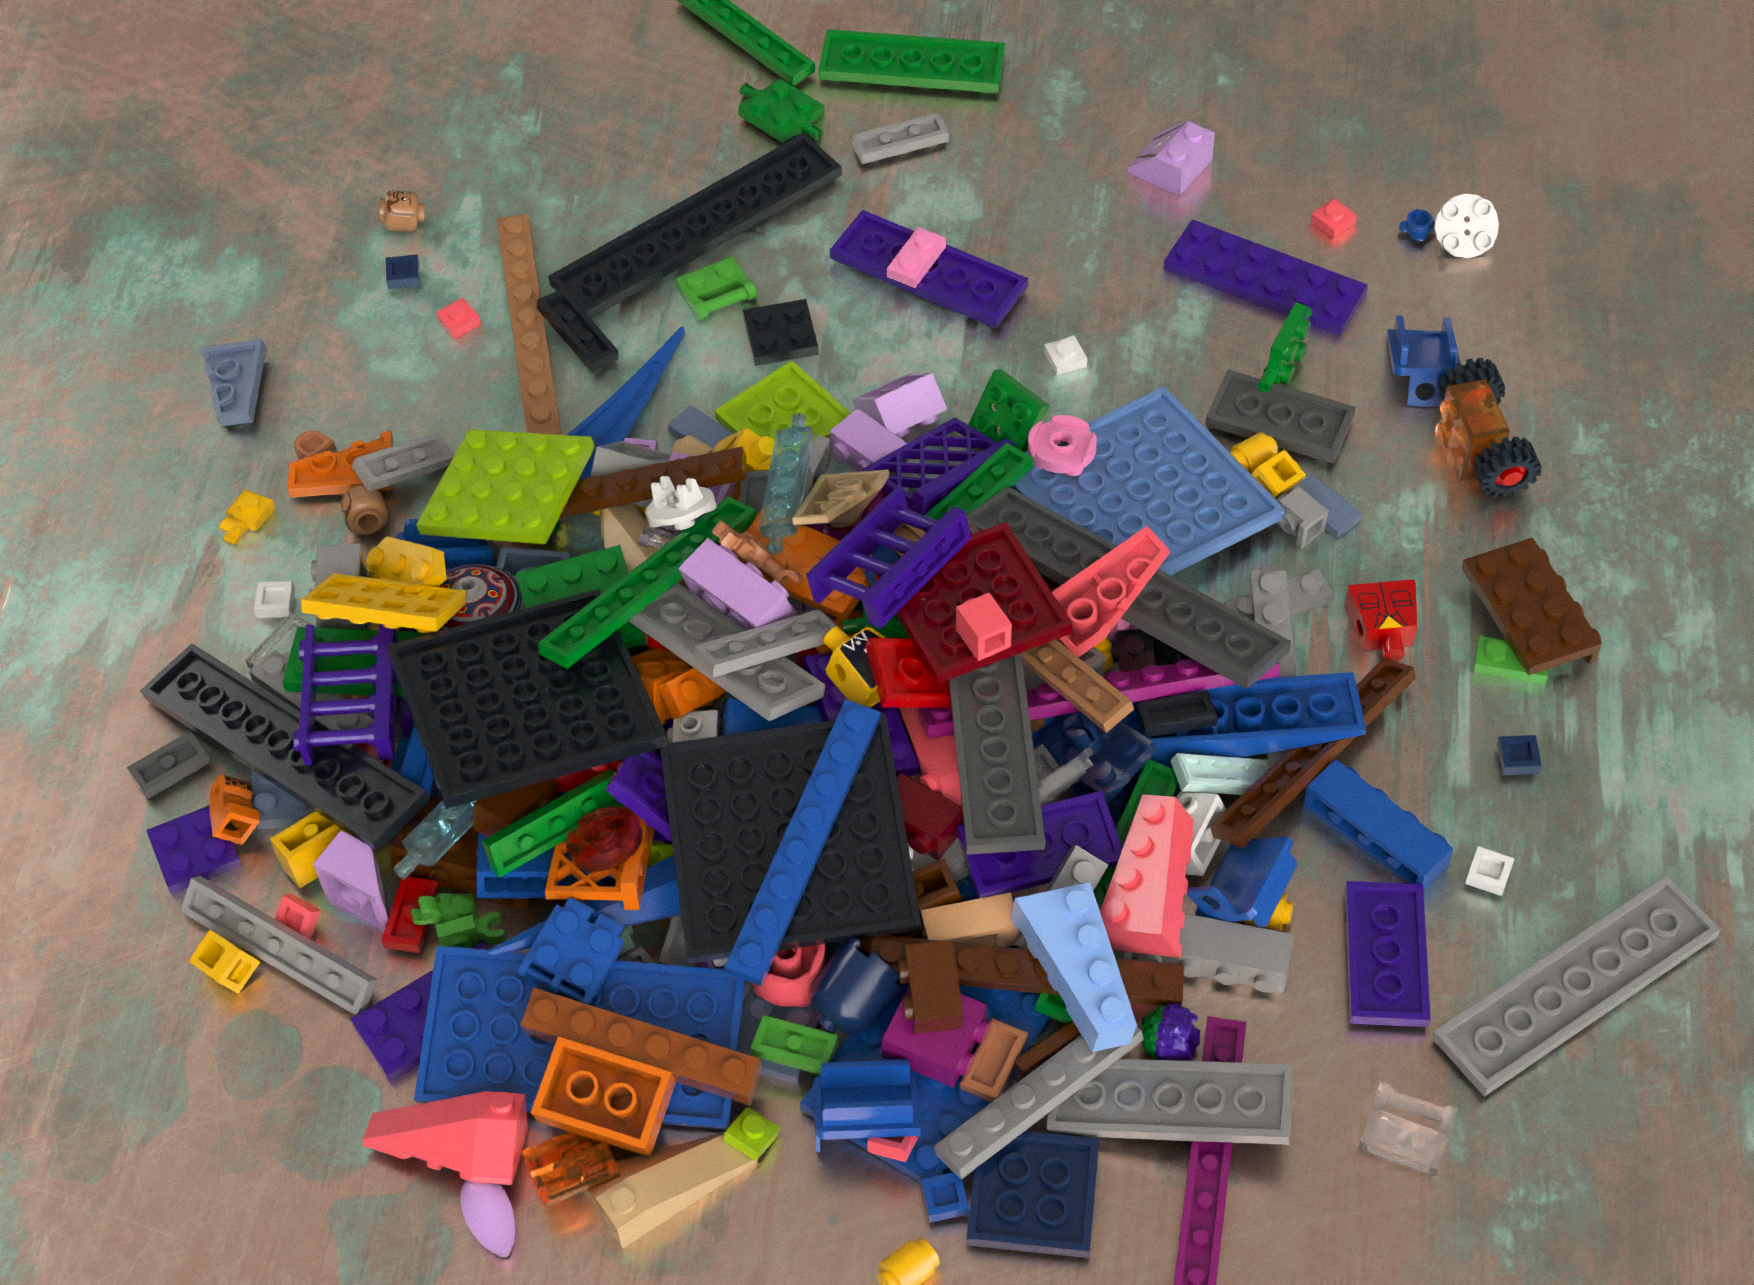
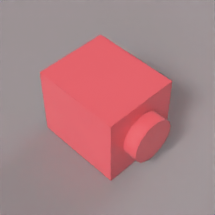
[956,593,1012,661]

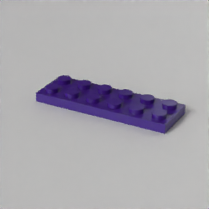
[830,210,1028,329]
[1164,219,1368,336]

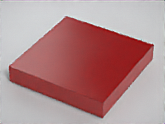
[865,638,951,708]

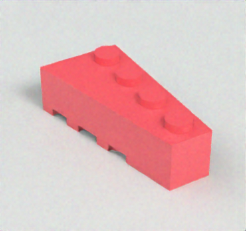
[1100,795,1194,958]

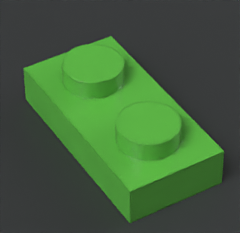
[1473,636,1549,685]
[750,1015,838,1075]

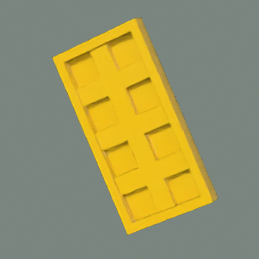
[301,573,466,633]

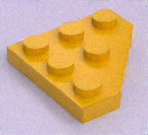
[366,536,447,630]

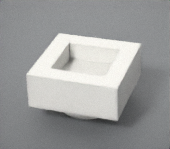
[1044,336,1087,376]
[254,581,295,618]
[1465,846,1515,896]

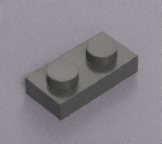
[126,731,211,799]

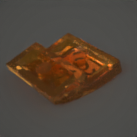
[521,1132,620,1208]

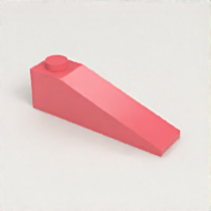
[1052,526,1170,657]
[896,708,962,807]
[362,1091,528,1185]

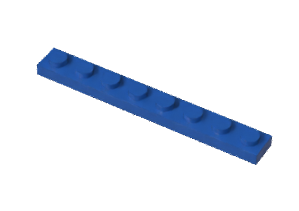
[725,699,881,986]

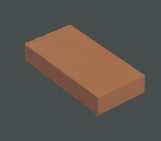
[960,1018,1028,1102]

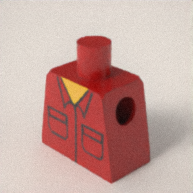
[1344,579,1417,661]

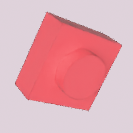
[1311,198,1357,239]
[436,298,482,340]
[275,893,321,940]
[867,1136,919,1162]

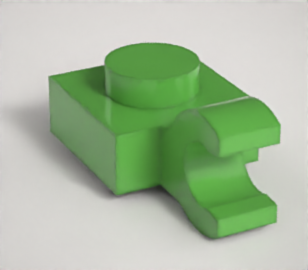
[411,893,479,925]
[435,912,507,948]

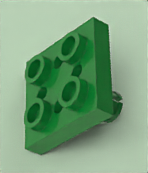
[968,369,1050,453]

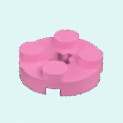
[1028,415,1097,476]

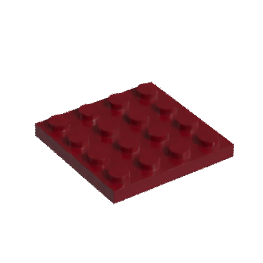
[874,522,1072,684]

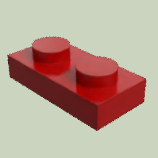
[381,876,441,953]

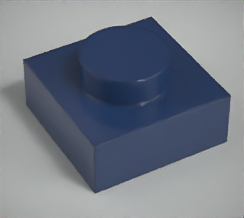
[386,254,420,290]
[1497,735,1542,775]

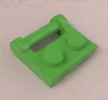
[675,256,758,321]

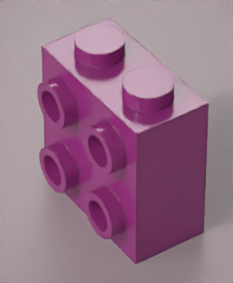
[882,989,991,1088]

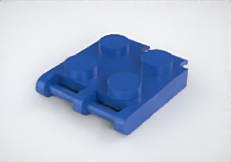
[518,897,625,1005]

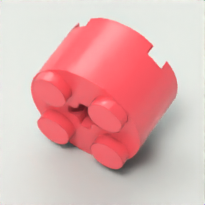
[751,944,826,1008]

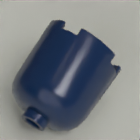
[809,936,907,1035]

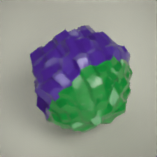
[1141,1003,1201,1061]

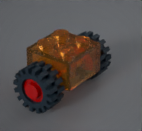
[1436,358,1542,498]

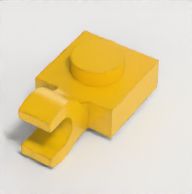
[219,489,275,545]

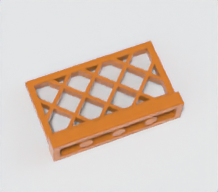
[545,790,655,910]

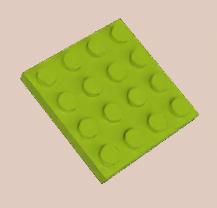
[416,429,595,544]

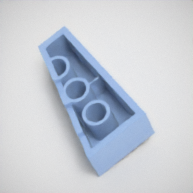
[1010,882,1137,1052]

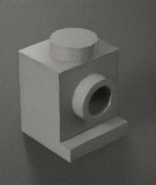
[1277,486,1329,550]

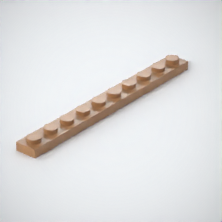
[497,214,561,435]
[894,523,1134,733]

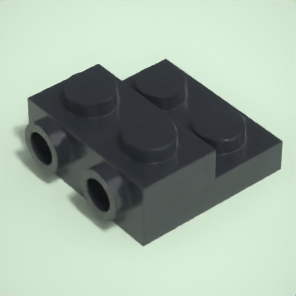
[1111,629,1194,672]

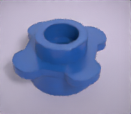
[1399,209,1435,241]

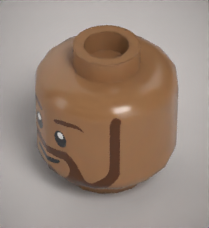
[380,190,425,232]
[341,485,388,535]

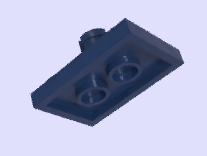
[1033,711,1158,804]

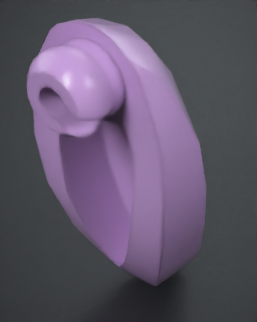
[460,1180,515,1257]

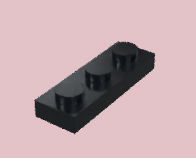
[537,288,619,372]

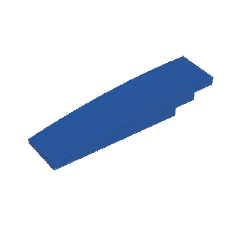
[1121,672,1366,771]

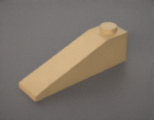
[792,470,889,528]

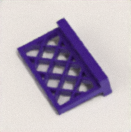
[862,417,1016,515]

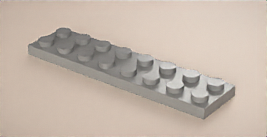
[1432,875,1721,1097]

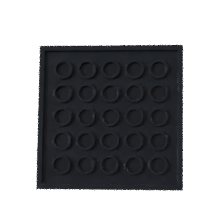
[386,589,668,809]
[660,713,922,964]

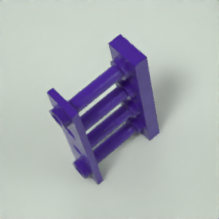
[806,486,971,628]
[293,624,399,765]

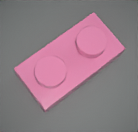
[887,227,946,288]

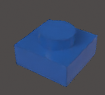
[920,1172,969,1223]

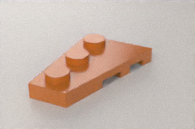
[287,430,393,498]

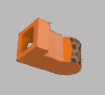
[209,774,260,845]

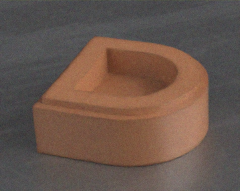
[294,431,336,460]

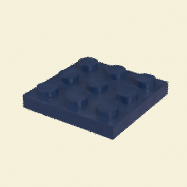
[966,1131,1099,1258]

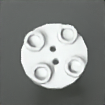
[1434,194,1499,258]
[645,476,717,530]

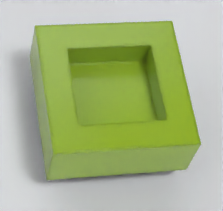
[723,1106,780,1162]

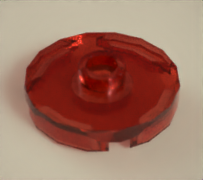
[566,806,643,872]

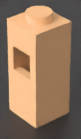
[920,892,1020,947]

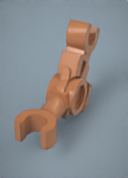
[711,521,803,597]

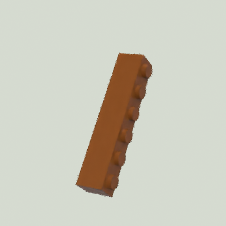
[520,988,763,1106]

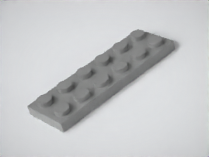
[629,582,825,721]
[1046,1059,1294,1145]

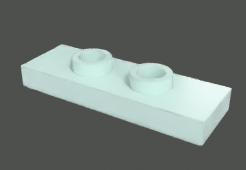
[1171,753,1271,795]

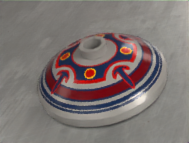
[427,564,525,634]

